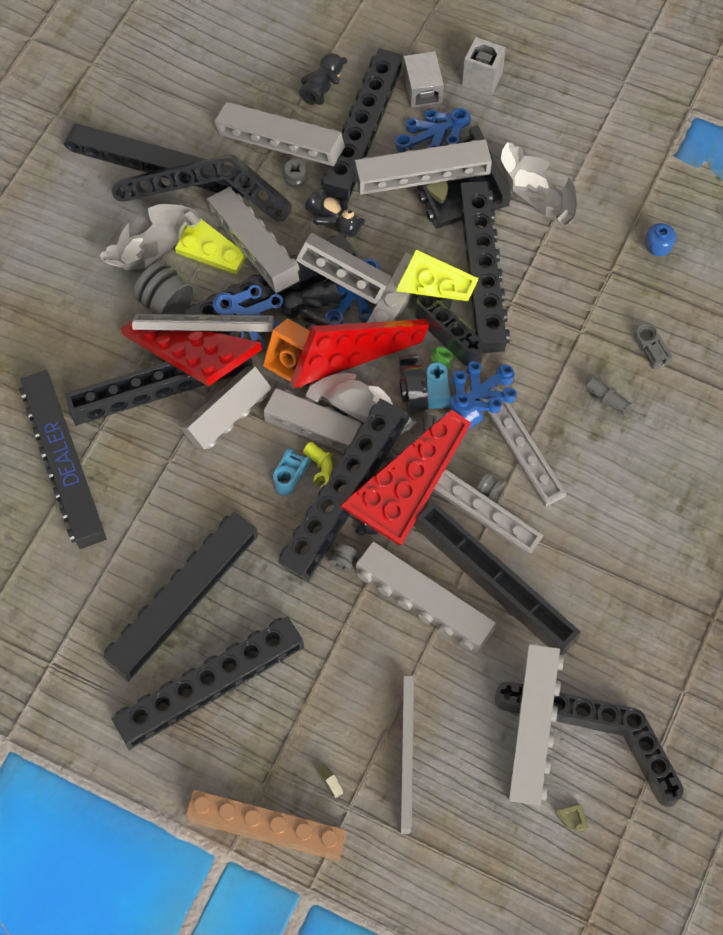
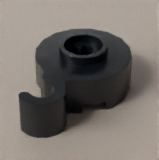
[399,354,428,413]

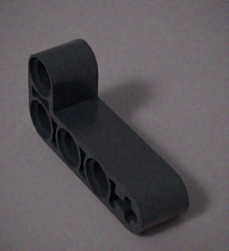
[415,295,484,366]

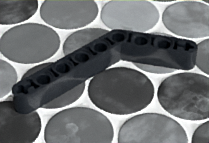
[112,154,292,222]
[495,682,684,807]

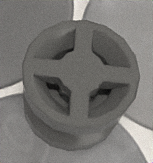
[284,159,307,187]
[477,471,506,501]
[329,543,358,572]

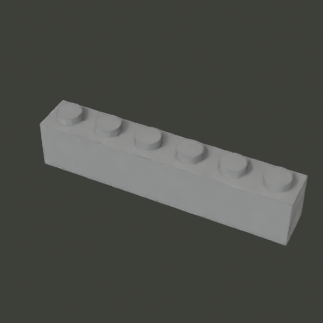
[215,102,345,166]
[355,139,492,195]
[207,187,300,293]
[356,541,496,654]
[509,644,564,806]

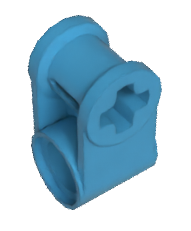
[426,362,450,409]
[273,448,311,496]

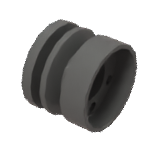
[133,261,195,314]

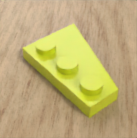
[175,219,246,275]
[397,250,479,301]

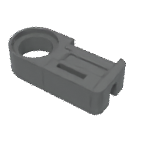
[635,324,672,370]

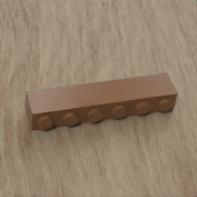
[186,790,346,862]

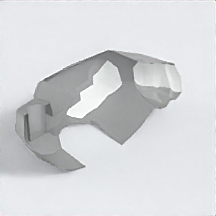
[501,142,577,227]
[99,204,201,271]
[305,373,417,436]

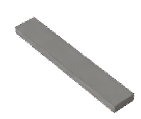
[132,314,274,332]
[479,385,567,507]
[433,469,544,556]
[401,676,414,834]

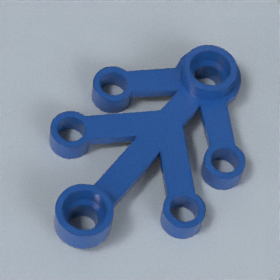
[395,108,471,153]
[325,259,381,325]
[213,285,283,349]
[449,361,517,416]

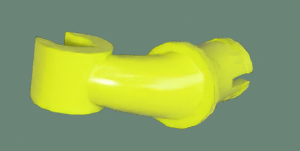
[303,442,333,488]

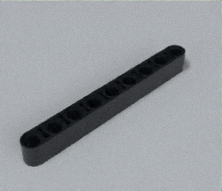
[64,124,251,198]

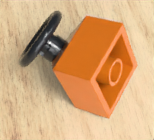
[263,309,333,388]

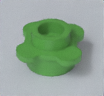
[430,347,453,369]

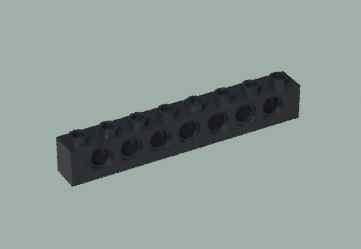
[321,48,403,202]
[459,181,510,353]
[183,233,356,333]
[65,338,253,426]
[278,398,409,582]
[111,616,304,750]

